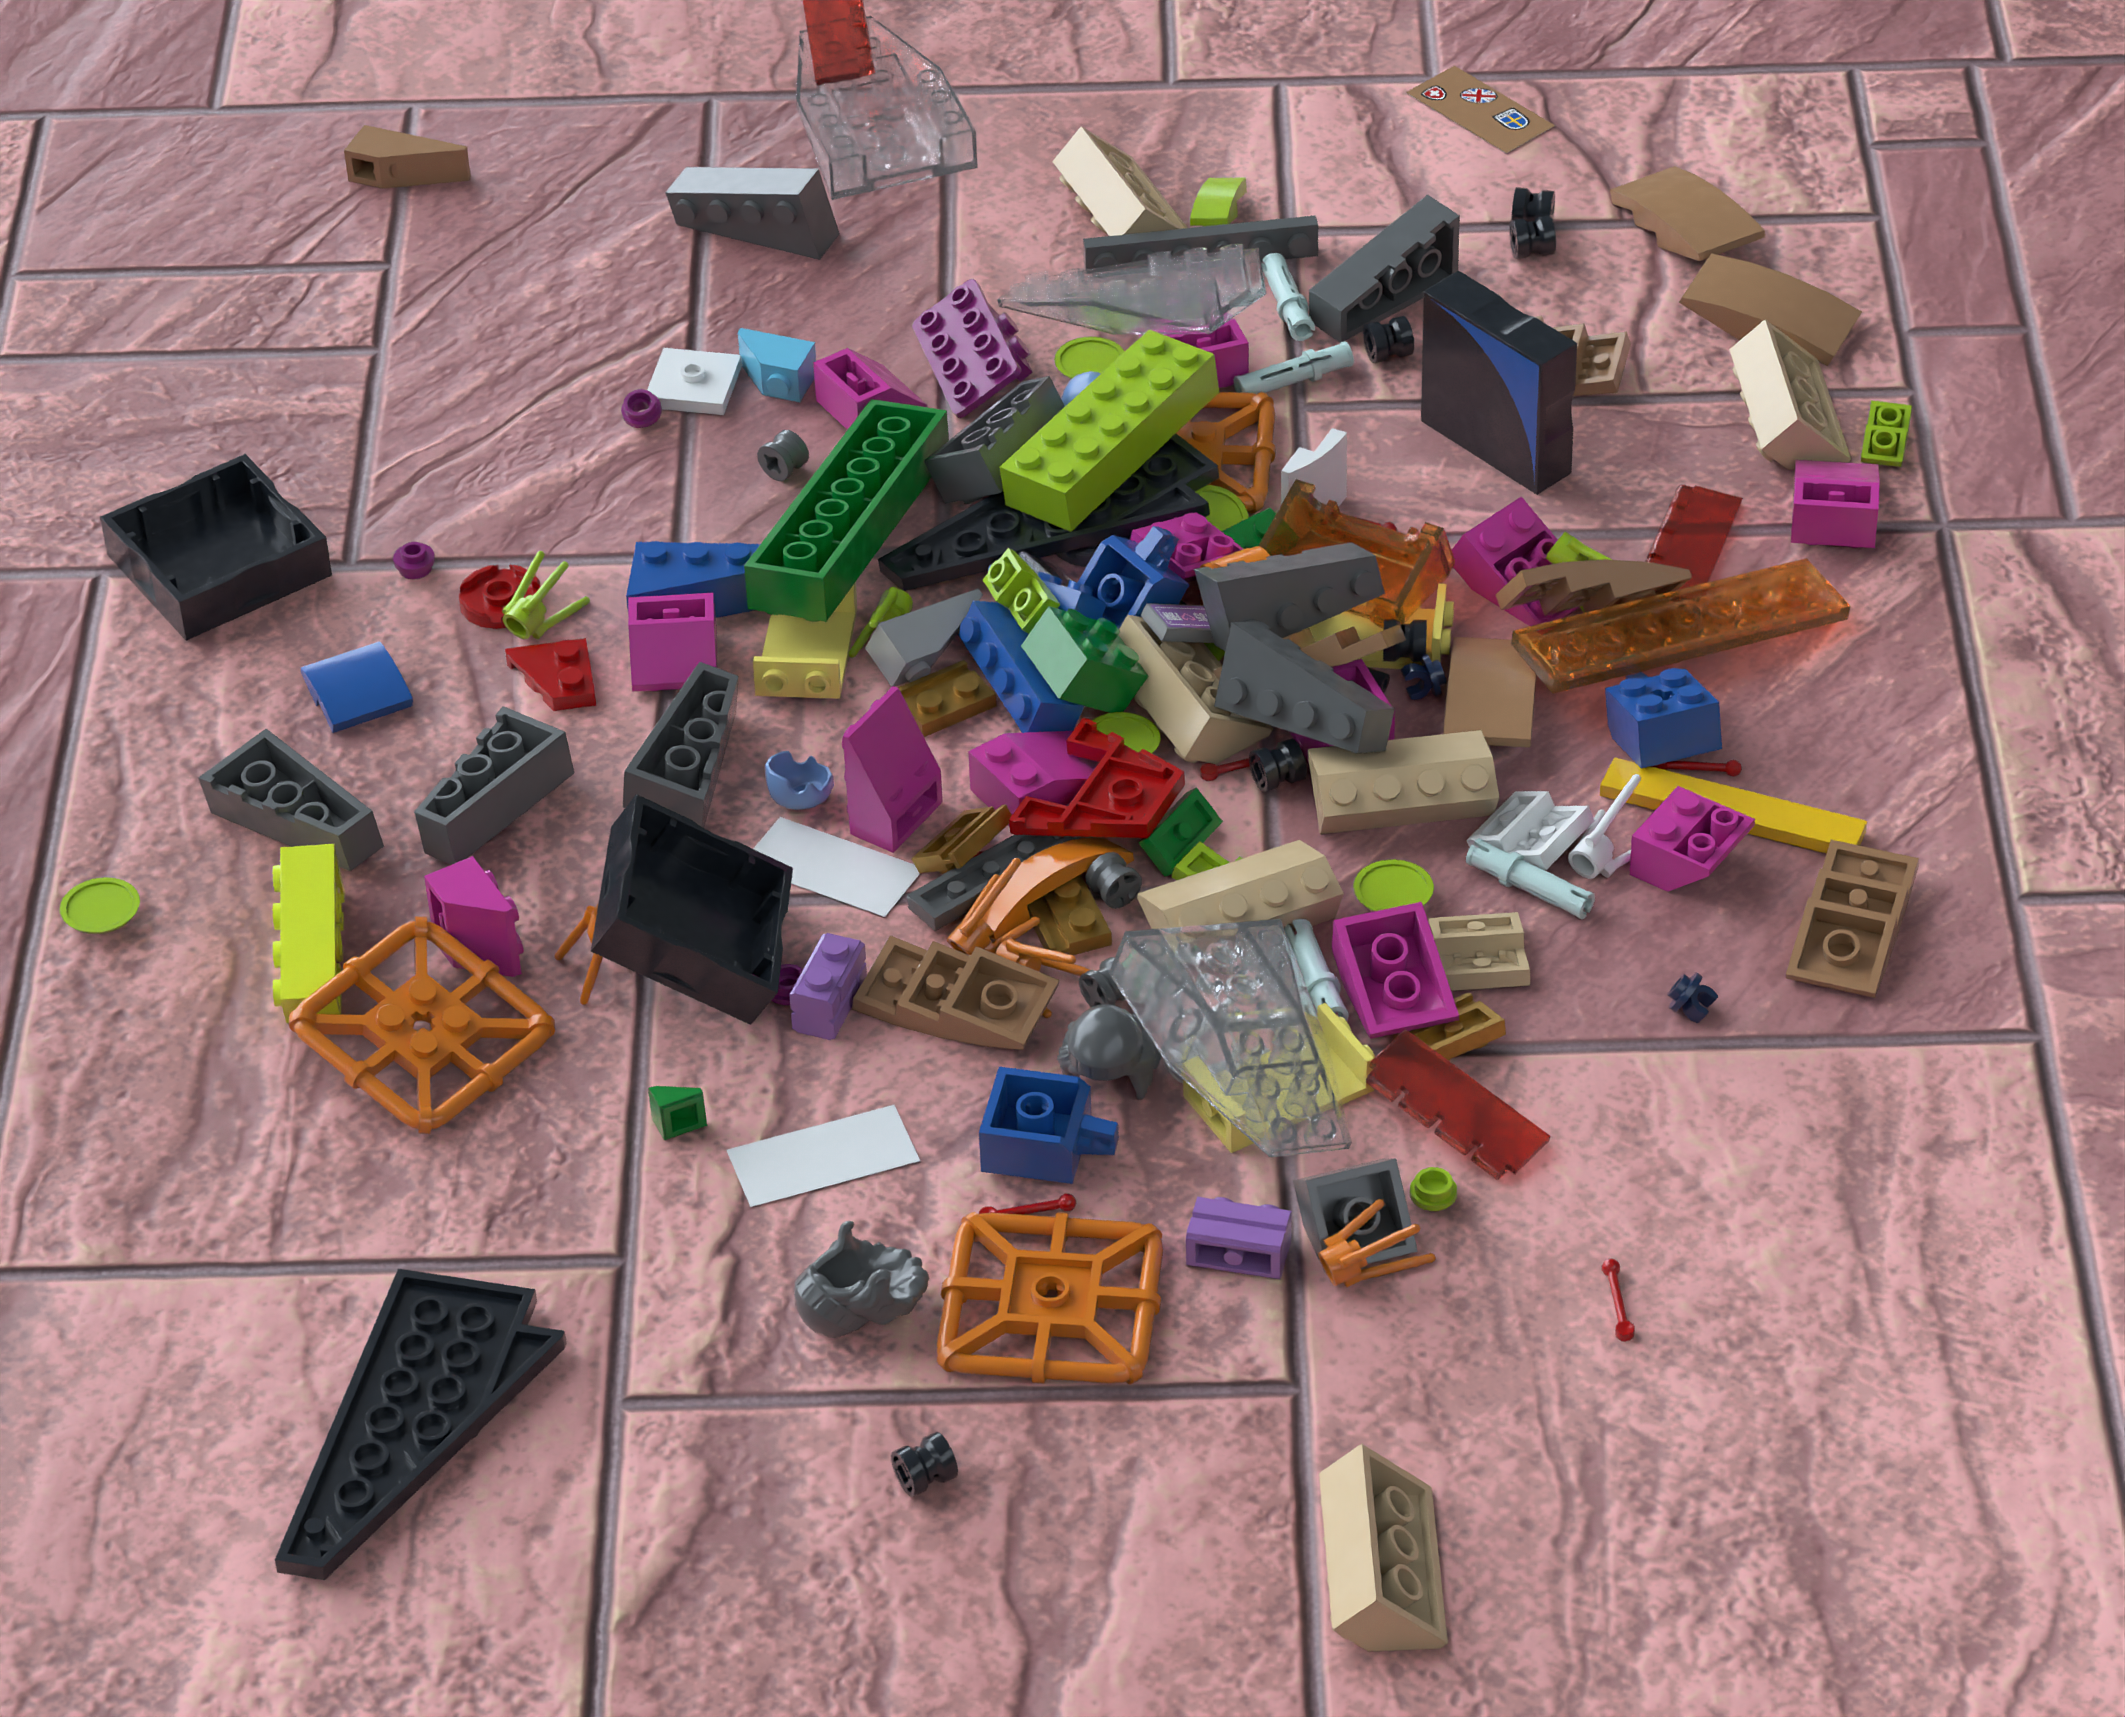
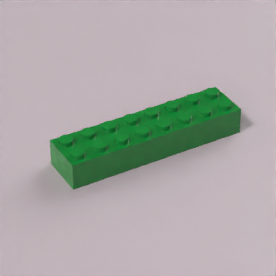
[744,399,949,622]

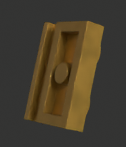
[898,660,997,737]
[911,804,1012,874]
[1027,875,1112,956]
[1393,992,1506,1069]

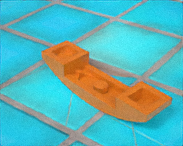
[982,838,1134,940]

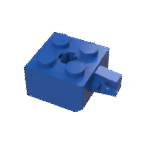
[1078,526,1189,629]
[1605,668,1722,769]
[979,1066,1119,1184]

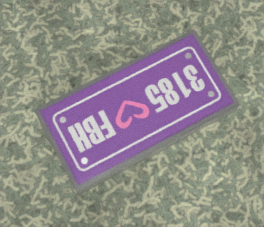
[1141,603,1214,643]

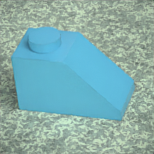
[738,328,816,402]

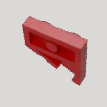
[505,638,596,711]

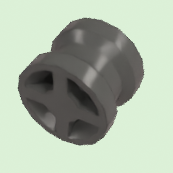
[757,430,809,481]
[1085,852,1142,909]
[1079,957,1136,1007]

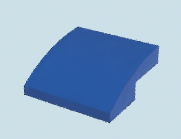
[300,641,413,733]

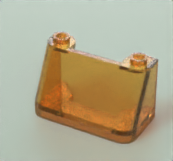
[1259,479,1455,629]

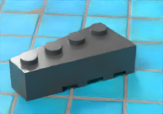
[665,167,840,260]
[1309,194,1460,343]
[924,376,1065,504]
[1194,542,1385,651]
[1214,621,1395,753]
[623,662,739,828]
[414,706,575,865]
[198,729,384,871]

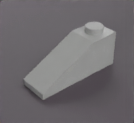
[865,588,983,687]

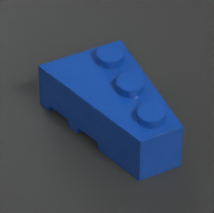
[626,541,760,618]

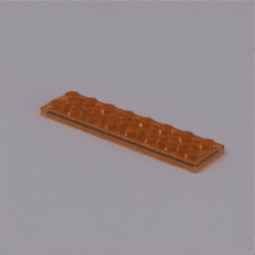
[1511,558,1851,694]

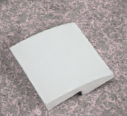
[1281,428,1347,535]
[1467,791,1595,870]

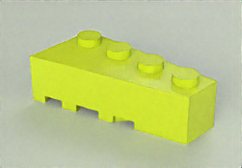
[272,844,345,1023]

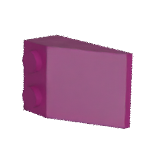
[968,731,1099,826]
[1331,902,1459,1039]

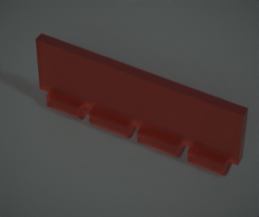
[803,0,875,86]
[1645,485,1743,606]
[1365,1029,1551,1180]

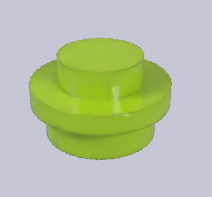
[1410,1167,1457,1211]

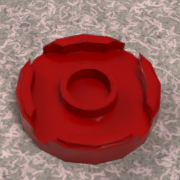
[458,564,543,629]

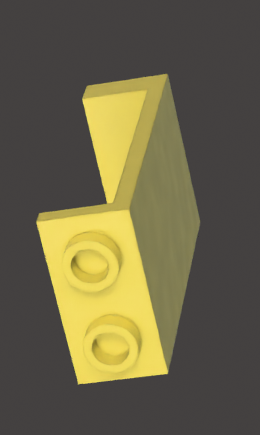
[753,582,857,699]
[1304,583,1454,669]
[1183,1003,1377,1153]

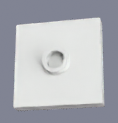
[647,348,742,415]

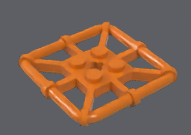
[1176,392,1276,514]
[289,916,555,1134]
[936,1212,1163,1385]

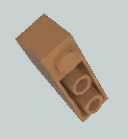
[344,125,471,189]

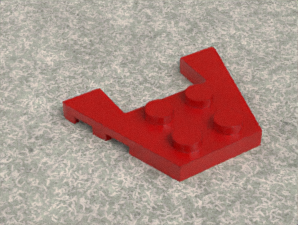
[1009,717,1185,838]

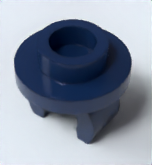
[1400,654,1447,700]
[1667,972,1718,1023]

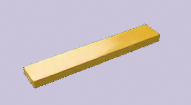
[1600,757,1867,854]

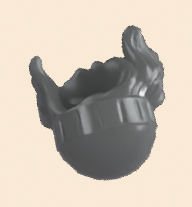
[1057,1004,1162,1100]
[793,1221,929,1338]

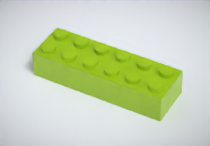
[999,329,1219,532]

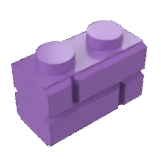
[789,933,867,1040]
[1186,1197,1292,1280]

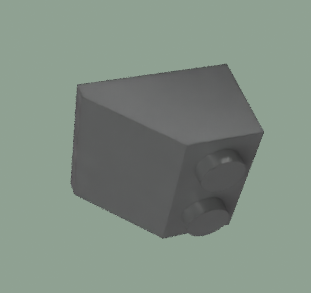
[1293,1158,1418,1274]

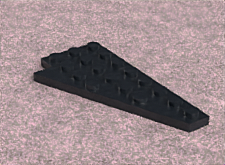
[878,433,1219,591]
[275,1269,567,1580]

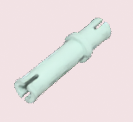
[1261,253,1315,341]
[1233,341,1354,394]
[1466,838,1595,919]
[1284,919,1349,1021]

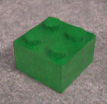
[1021,606,1149,713]

